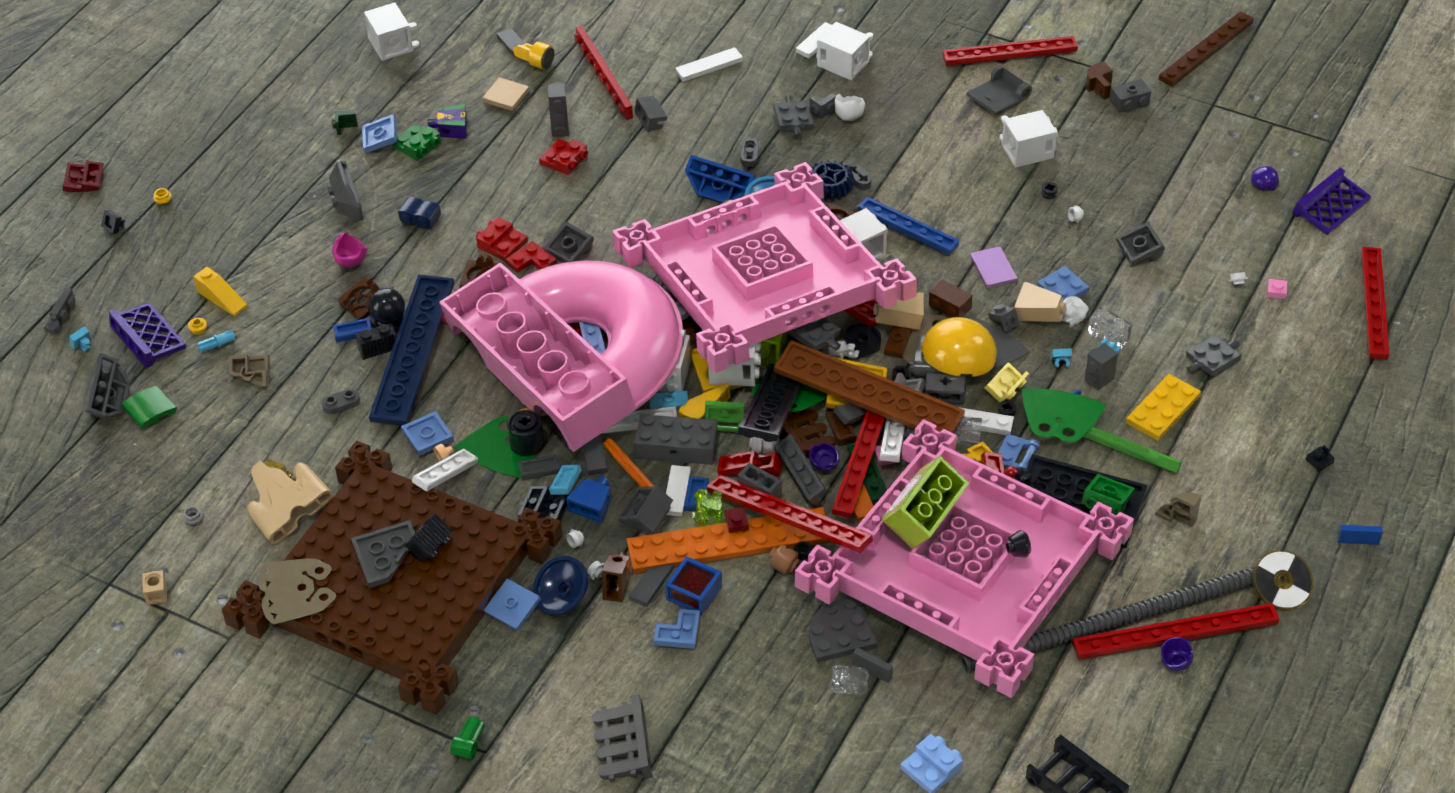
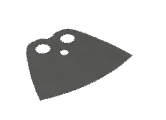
[963,314,1030,371]

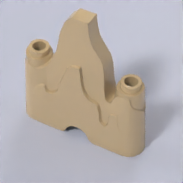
[247,460,333,545]

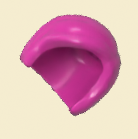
[332,232,367,268]

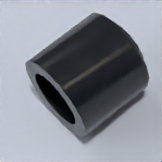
[507,410,544,456]

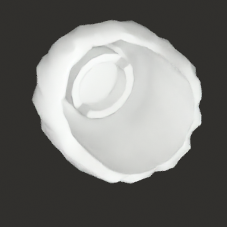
[835,94,865,121]

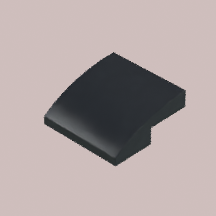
[517,486,570,521]

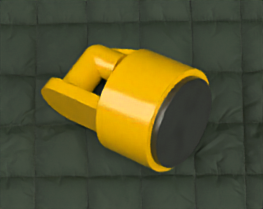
[513,41,555,70]

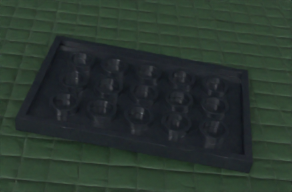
[1025,454,1147,549]

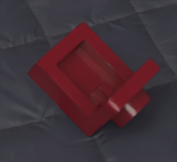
[725,507,749,533]

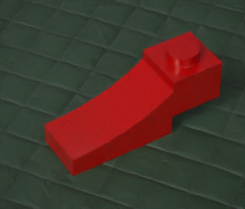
[717,450,782,477]

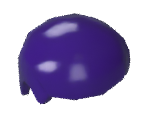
[1251,166,1279,191]
[809,442,839,472]
[1161,637,1193,671]

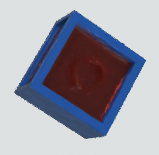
[665,556,722,615]

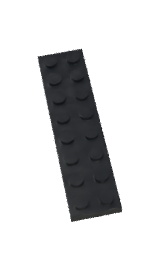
[738,363,803,442]

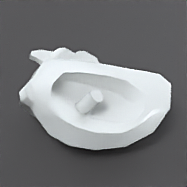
[1061,296,1089,327]

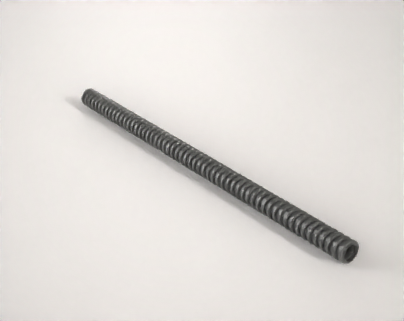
[961,554,1300,673]

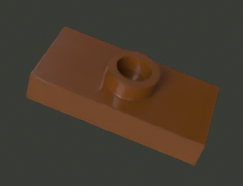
[884,325,912,358]
[826,411,856,445]

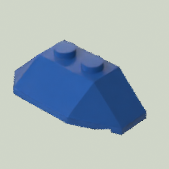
[685,155,756,203]

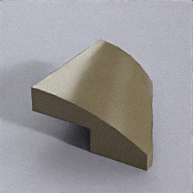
[228,354,270,388]
[1155,492,1202,526]

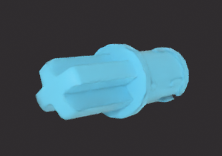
[197,330,236,352]

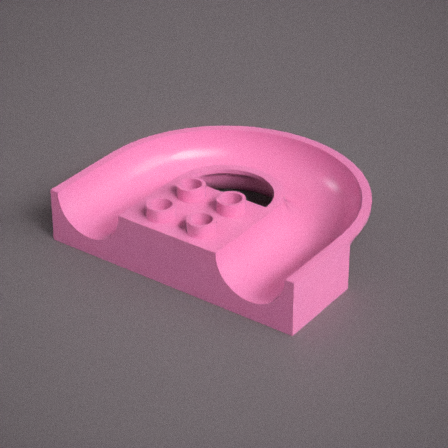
[439,260,683,452]

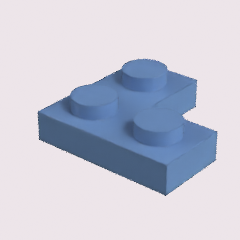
[653,609,700,649]

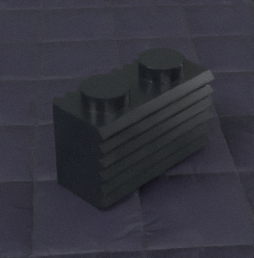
[355,323,396,360]
[404,513,453,562]

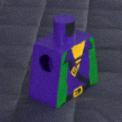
[427,104,467,139]

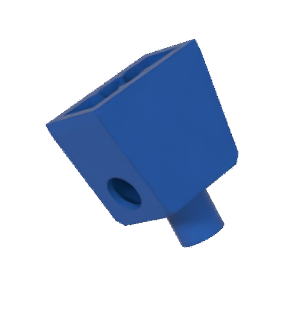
[567,476,611,523]

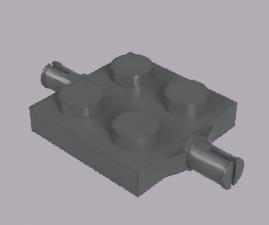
[773,95,814,139]
[787,318,841,351]
[1186,335,1241,376]

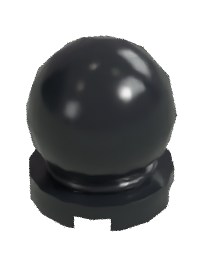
[368,287,405,331]

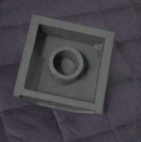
[544,221,594,263]
[1116,222,1165,264]

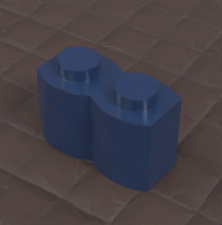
[398,197,441,229]

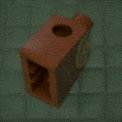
[602,552,630,603]

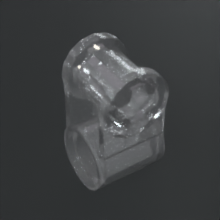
[828,665,870,695]

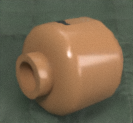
[769,544,800,575]

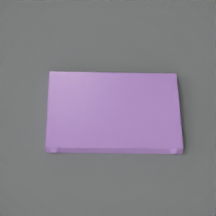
[970,247,1017,288]

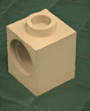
[142,570,168,605]

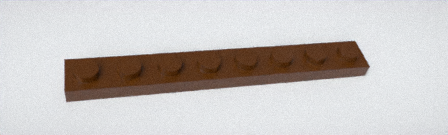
[1159,11,1254,87]

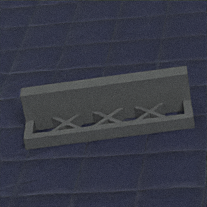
[775,434,828,508]

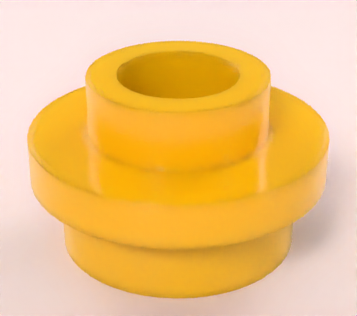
[153,188,171,204]
[188,318,207,335]

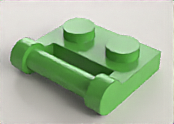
[705,401,745,432]

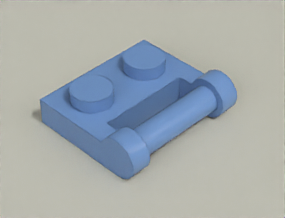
[998,434,1040,471]

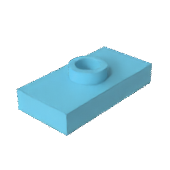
[649,391,688,410]
[549,465,582,495]

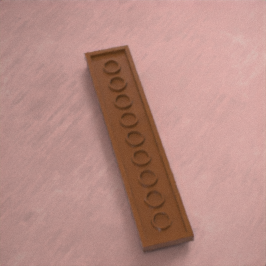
[774,340,965,433]

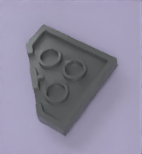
[351,520,415,588]

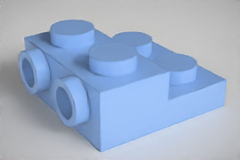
[900,734,963,793]

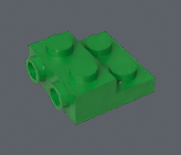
[392,124,441,161]
[1081,474,1135,515]

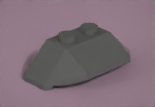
[327,161,363,221]
[82,353,130,418]

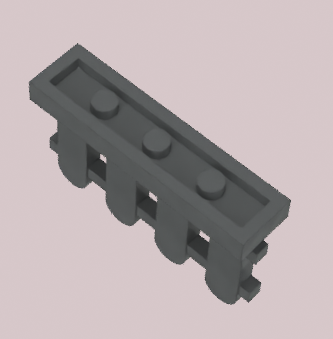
[592,694,653,782]

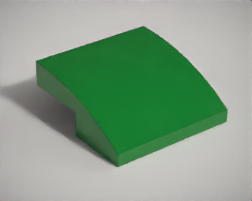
[121,386,177,428]

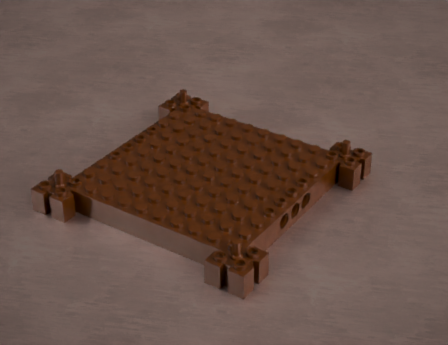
[222,440,562,715]

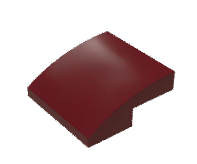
[63,160,104,192]

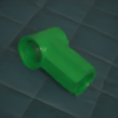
[450,716,485,760]

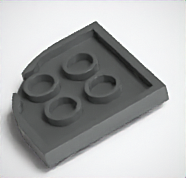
[809,597,877,663]

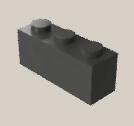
[547,83,569,137]

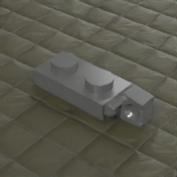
[44,287,76,334]

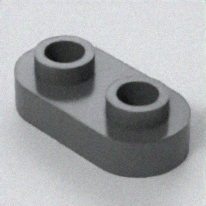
[740,138,759,167]
[322,389,360,414]

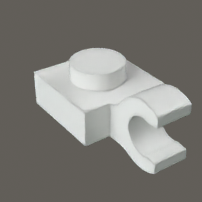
[828,341,859,359]

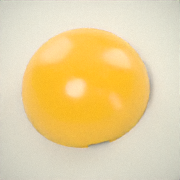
[921,317,997,377]

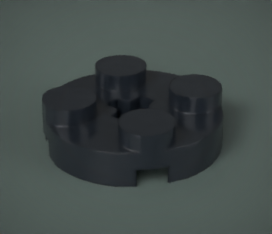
[844,324,881,358]

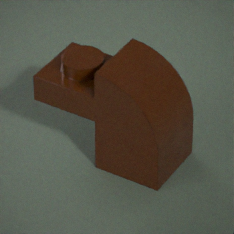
[1086,61,1113,100]

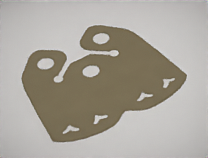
[258,558,336,624]

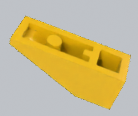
[193,267,248,317]
[678,383,730,419]

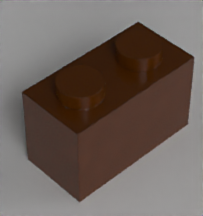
[929,280,972,317]

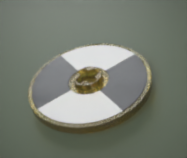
[1252,550,1314,611]

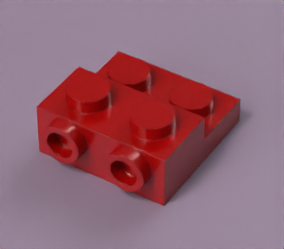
[539,138,588,176]
[476,217,528,262]

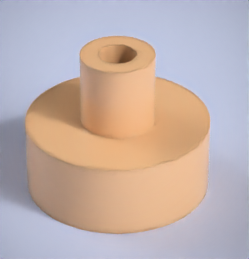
[433,444,454,462]

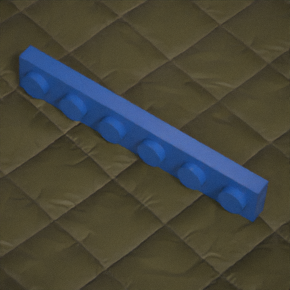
[857,197,959,256]

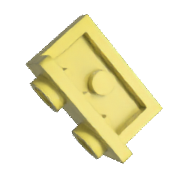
[984,362,1029,403]

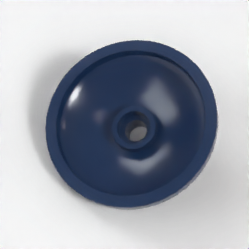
[533,556,588,615]

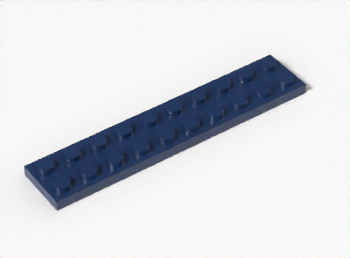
[369,274,455,426]

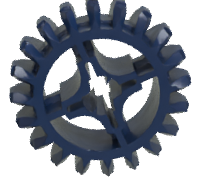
[811,160,854,201]

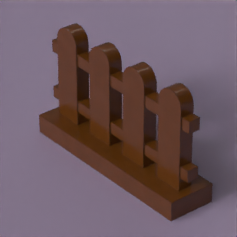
[779,404,836,456]

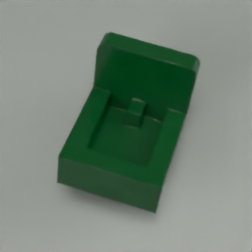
[332,109,358,135]

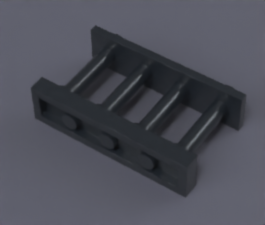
[1026,734,1129,793]

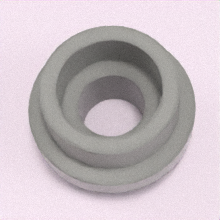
[182,506,203,525]

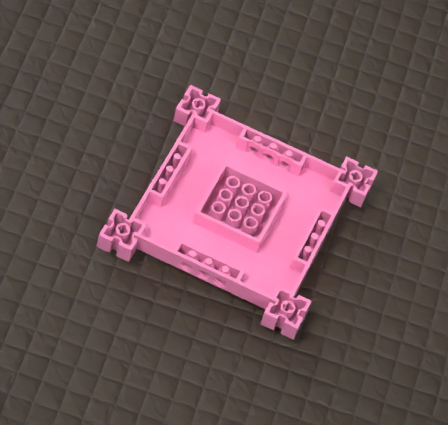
[612,162,917,373]
[794,419,1134,698]

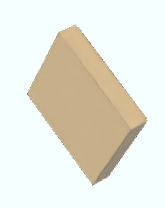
[482,77,529,111]

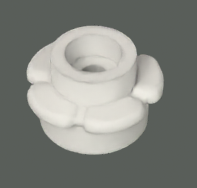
[1068,205,1084,223]
[1229,272,1248,285]
[566,529,584,548]
[587,561,605,580]

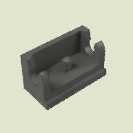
[634,96,667,132]

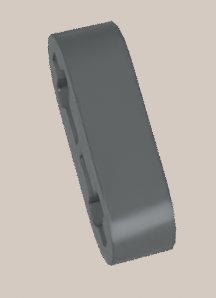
[848,164,872,190]

